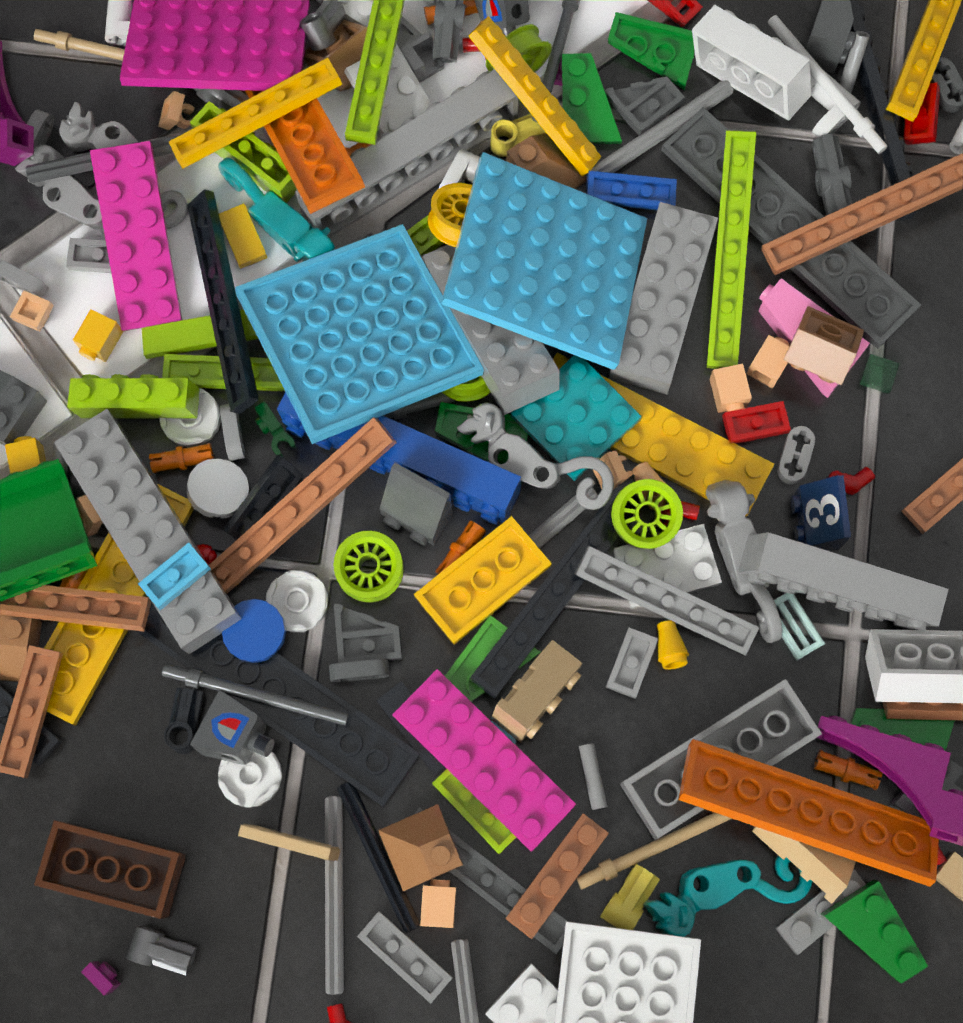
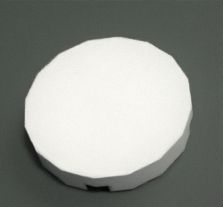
[160,388,221,447]
[187,459,249,518]
[266,570,328,632]
[218,752,282,808]

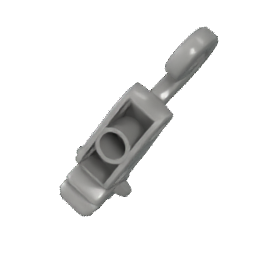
[59,102,188,229]
[15,145,104,230]
[457,403,614,510]
[705,480,782,643]

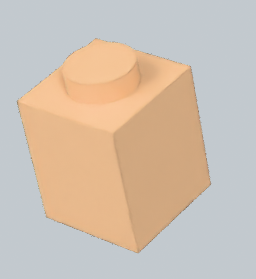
[747,335,790,389]
[709,364,752,413]
[420,879,457,928]

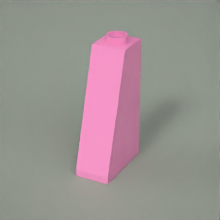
[759,279,870,398]

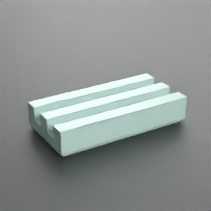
[774,593,825,661]

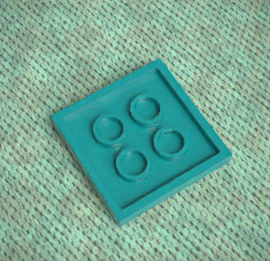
[511,355,642,481]

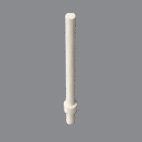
[767,15,888,154]

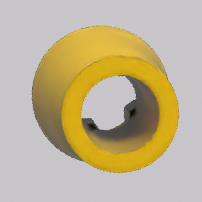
[657,620,689,670]

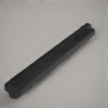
[337,782,420,933]

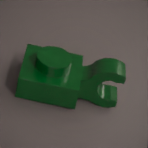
[255,401,296,457]

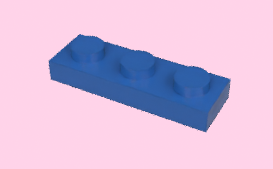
[586,171,677,210]

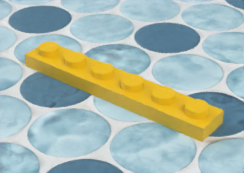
[886,0,962,122]
[468,16,601,176]
[169,58,342,169]

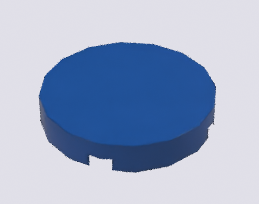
[222,599,286,663]

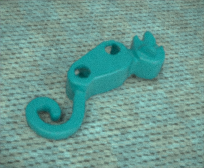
[218,157,335,262]
[643,855,813,937]

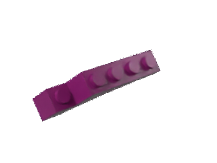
[0,40,34,166]
[817,715,963,846]

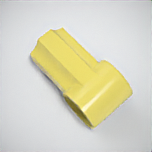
[490,114,547,157]
[600,864,660,930]

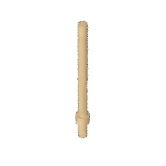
[34,29,125,61]
[576,812,732,890]

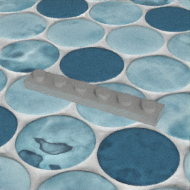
[574,545,759,656]

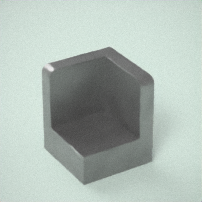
[400,32,445,83]

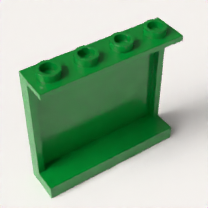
[0,459,98,602]

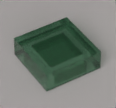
[860,354,900,394]

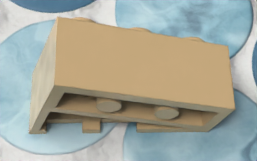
[491,640,582,743]
[752,826,856,904]

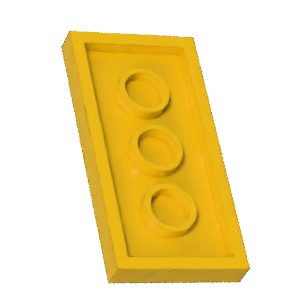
[414,516,552,644]

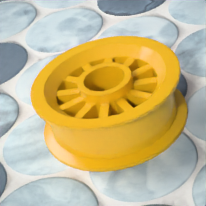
[428,183,472,247]

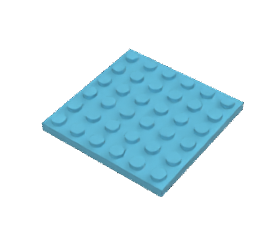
[441,152,647,370]
[235,224,484,444]

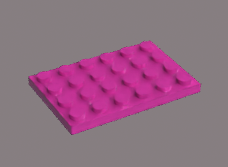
[120,0,310,91]

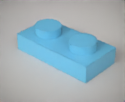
[138,543,211,610]

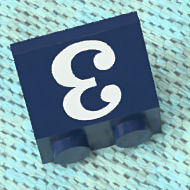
[791,475,851,551]

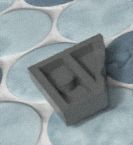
[605,76,685,135]
[334,604,402,663]

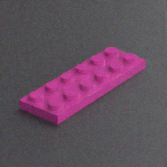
[90,141,182,331]
[392,669,576,852]

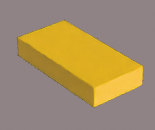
[219,203,268,269]

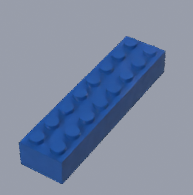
[277,392,521,524]

